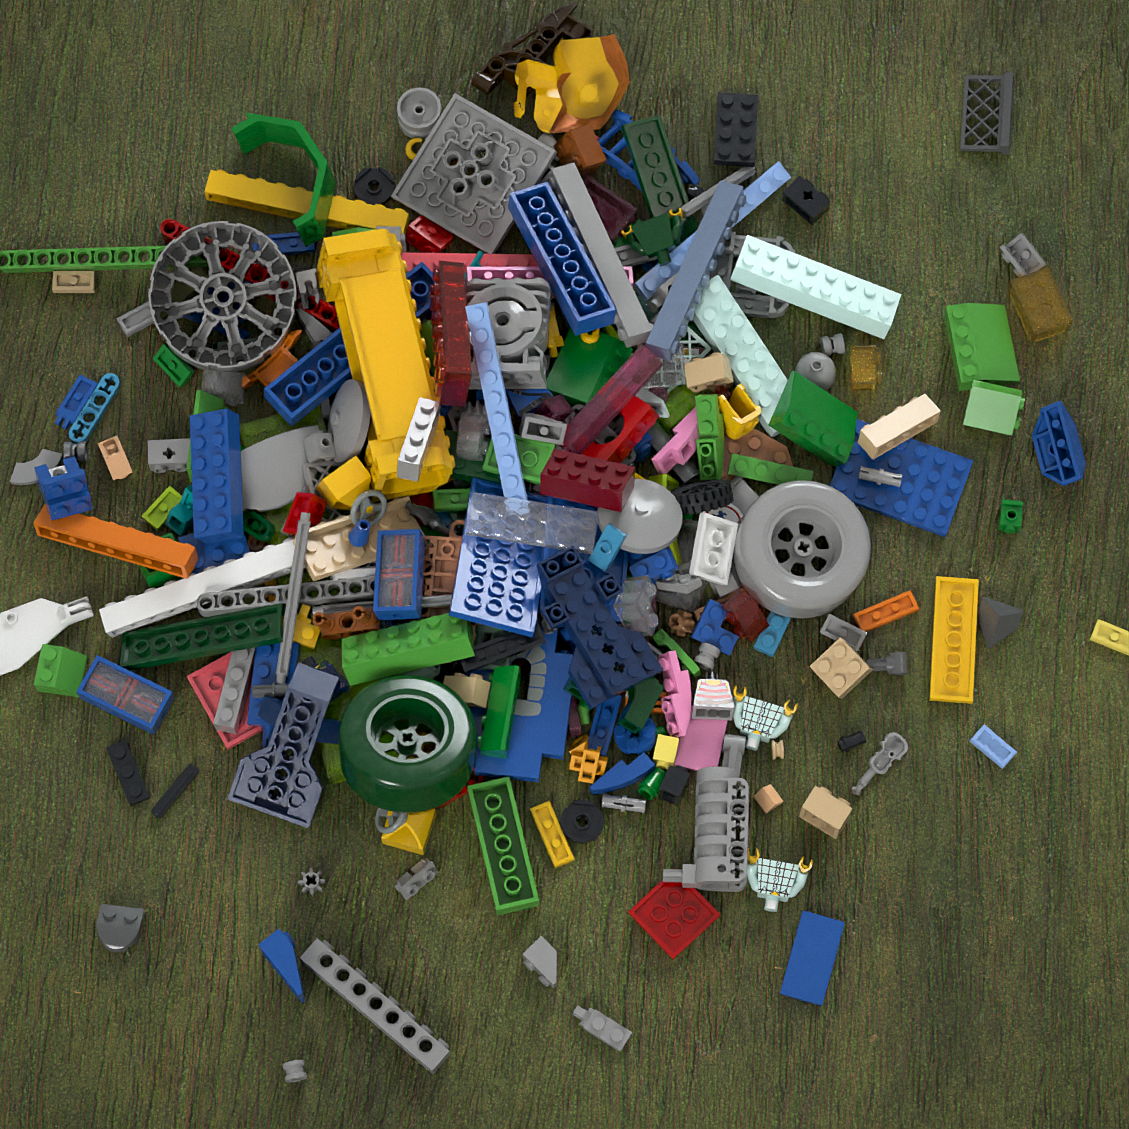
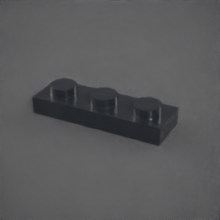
[106,739,150,807]

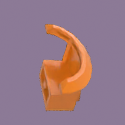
[242,330,302,389]

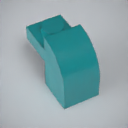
[165,484,193,536]

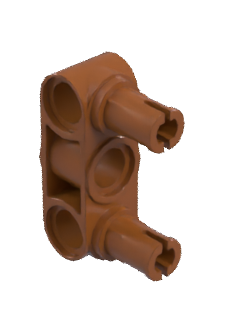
[312,606,380,640]

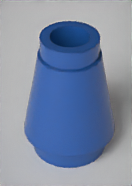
[348,519,370,547]

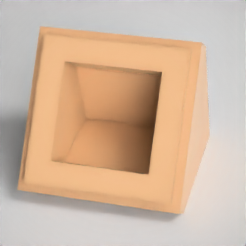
[753,784,784,814]

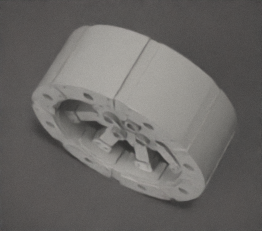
[148,221,297,373]

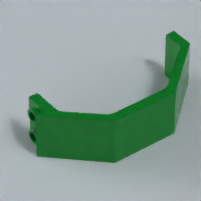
[231,112,336,247]

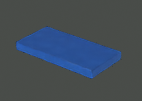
[780,910,845,1006]

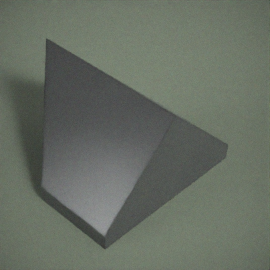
[977,597,1024,650]

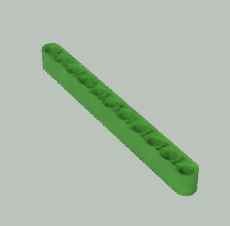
[0,246,209,273]

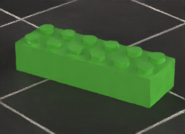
[342,613,475,686]
[467,776,539,916]

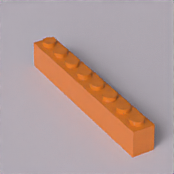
[33,504,199,579]

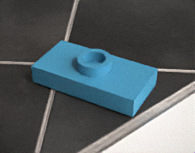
[588,523,627,572]

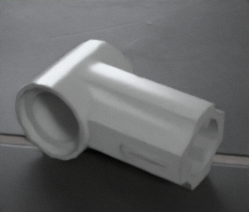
[722,734,746,776]

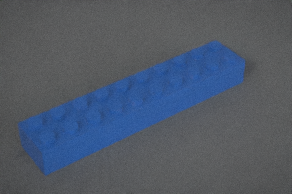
[264,262,450,427]

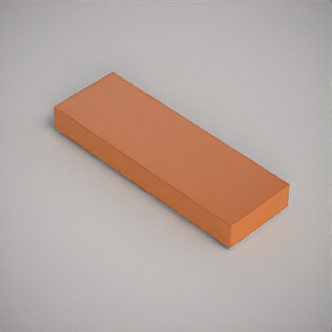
[852,590,919,632]

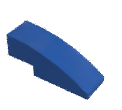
[589,752,655,795]

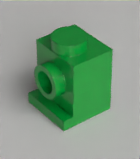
[998,499,1023,534]

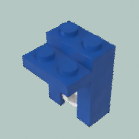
[34,456,93,520]

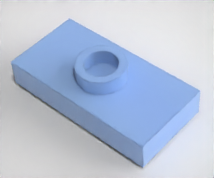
[970,724,1017,769]

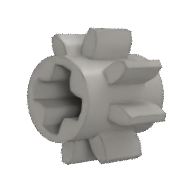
[298,868,326,897]

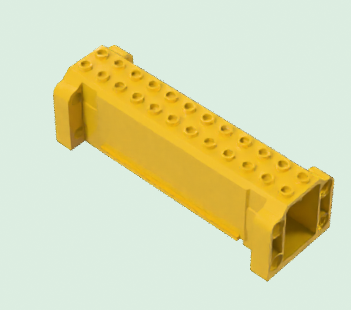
[316,229,455,502]

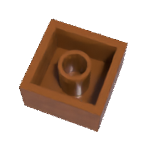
[553,124,607,178]

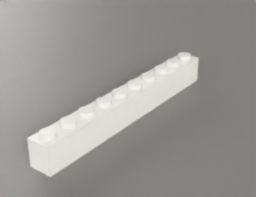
[99,537,306,638]

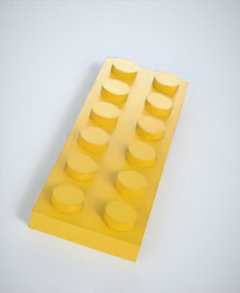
[929,576,979,704]

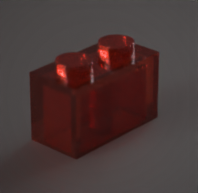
[722,589,770,642]

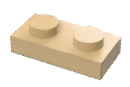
[52,271,95,293]

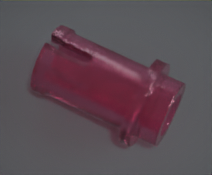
[648,386,668,402]

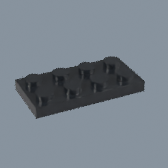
[713,92,758,167]

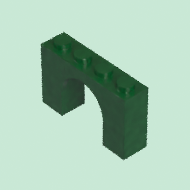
[563,648,664,734]

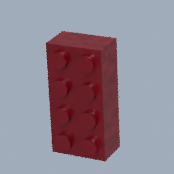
[540,449,635,512]

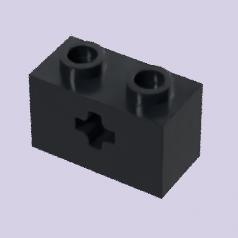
[782,176,830,226]
[658,765,690,807]

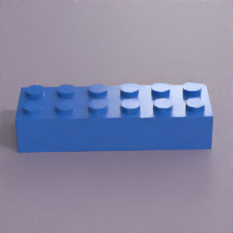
[190,409,244,543]

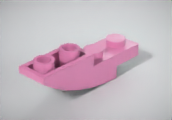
[652,407,699,475]
[658,650,691,738]

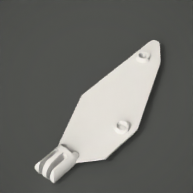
[0,596,94,676]

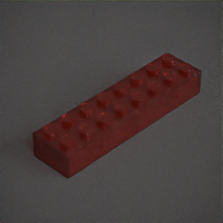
[429,261,472,407]

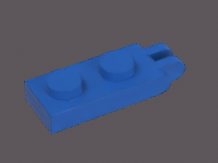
[55,375,98,430]

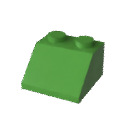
[34,644,87,697]

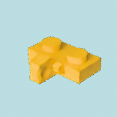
[284,604,320,649]

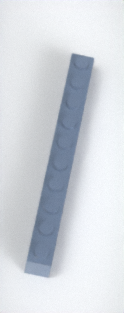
[646,181,746,361]

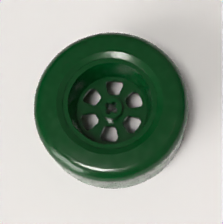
[339,675,476,813]

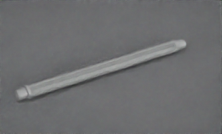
[275,512,311,684]
[312,594,452,615]

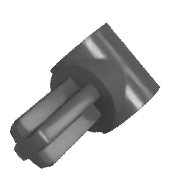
[866,652,908,675]

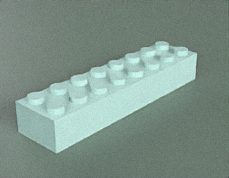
[730,235,901,339]
[693,275,788,438]

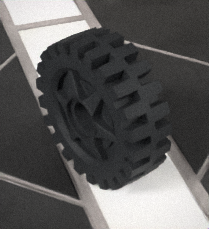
[671,479,734,515]

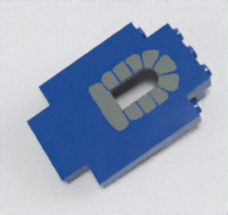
[465,626,573,783]

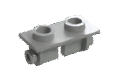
[394,858,439,900]

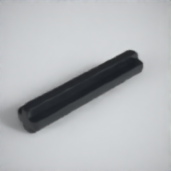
[151,764,199,819]

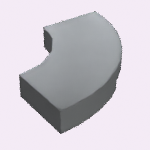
[10,449,63,485]

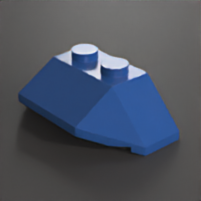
[1032,401,1086,486]

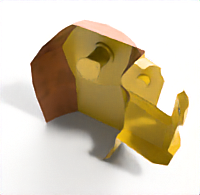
[514,34,630,133]

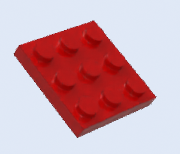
[628,868,721,960]

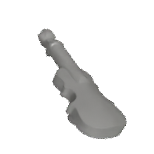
[851,732,908,795]

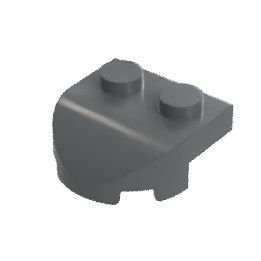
[96,904,144,952]

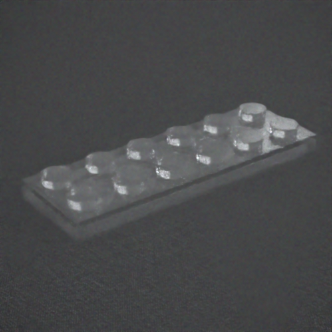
[466,492,599,554]

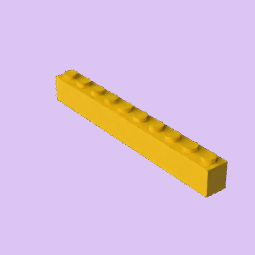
[204,170,409,234]

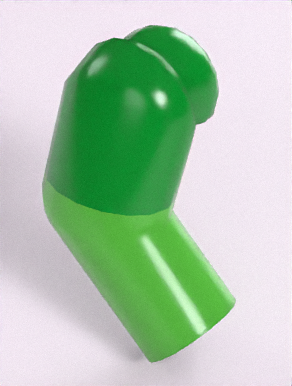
[576,699,591,725]

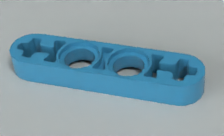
[69,373,121,444]

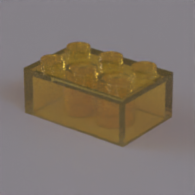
[1008,267,1073,343]

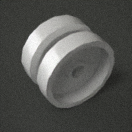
[397,87,442,139]

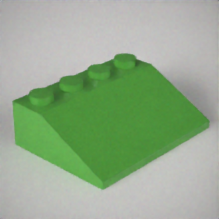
[944,303,1020,391]

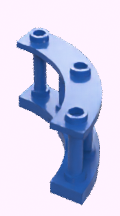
[598,109,700,192]

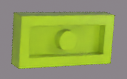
[142,486,182,531]

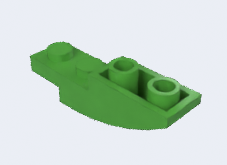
[695,394,724,480]

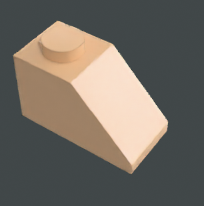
[98,436,132,480]

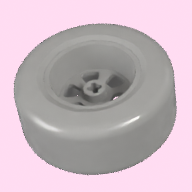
[734,480,871,618]

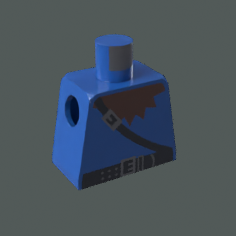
[506,389,554,422]

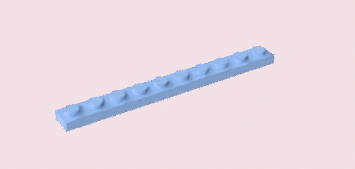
[633,161,791,301]
[465,302,530,516]

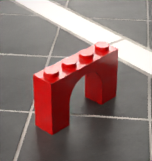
[565,384,659,463]

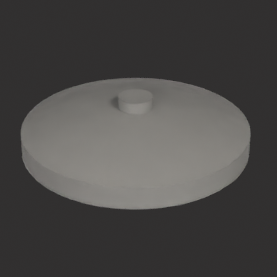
[327,379,371,464]
[597,479,683,554]

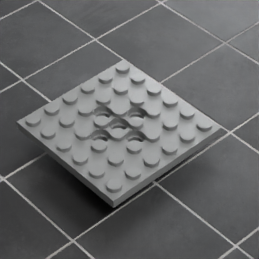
[391,93,557,254]

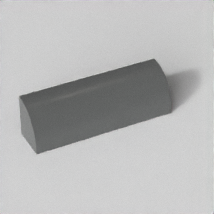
[647,420,700,486]

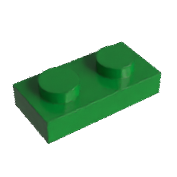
[153,343,195,387]

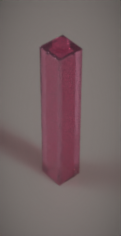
[560,345,663,454]

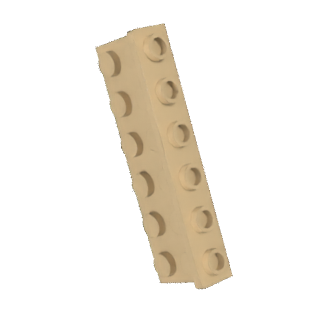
[293,496,425,581]

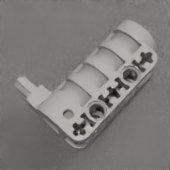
[663,767,749,892]

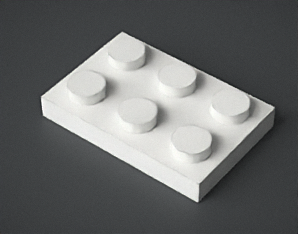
[689,513,738,585]

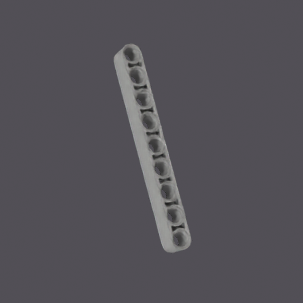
[196,576,375,617]

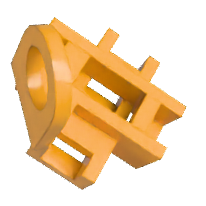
[568,734,609,784]

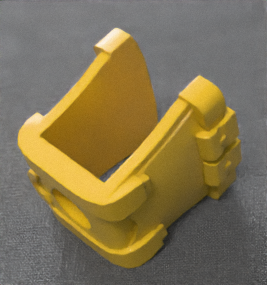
[718,384,761,440]

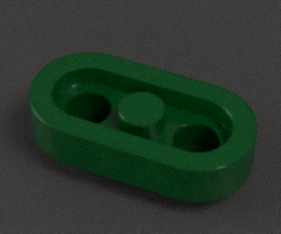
[243,510,275,542]

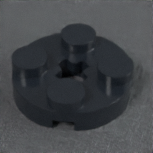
[354,167,395,205]
[561,800,604,844]

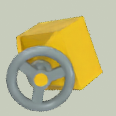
[316,456,387,527]
[375,808,436,855]

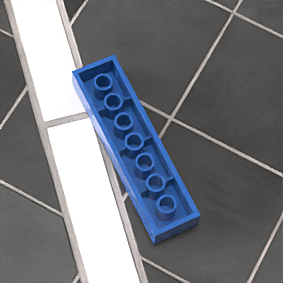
[508,182,616,336]

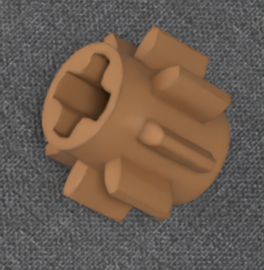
[668,609,695,637]

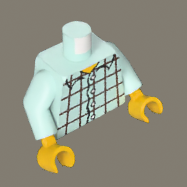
[733,685,798,751]
[747,848,813,912]

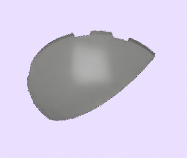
[241,425,319,512]

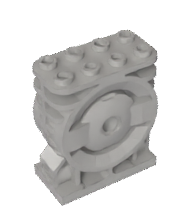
[456,277,552,389]

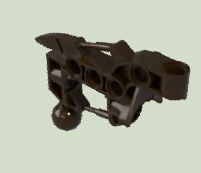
[471,2,593,98]

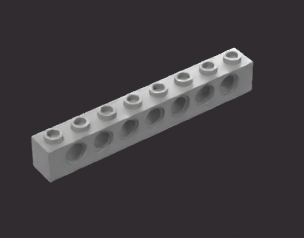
[300,938,450,1074]

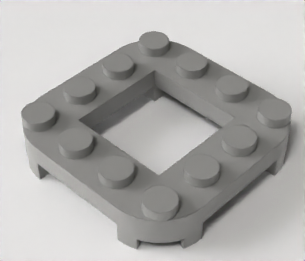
[710,232,795,319]

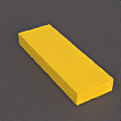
[530,801,575,868]

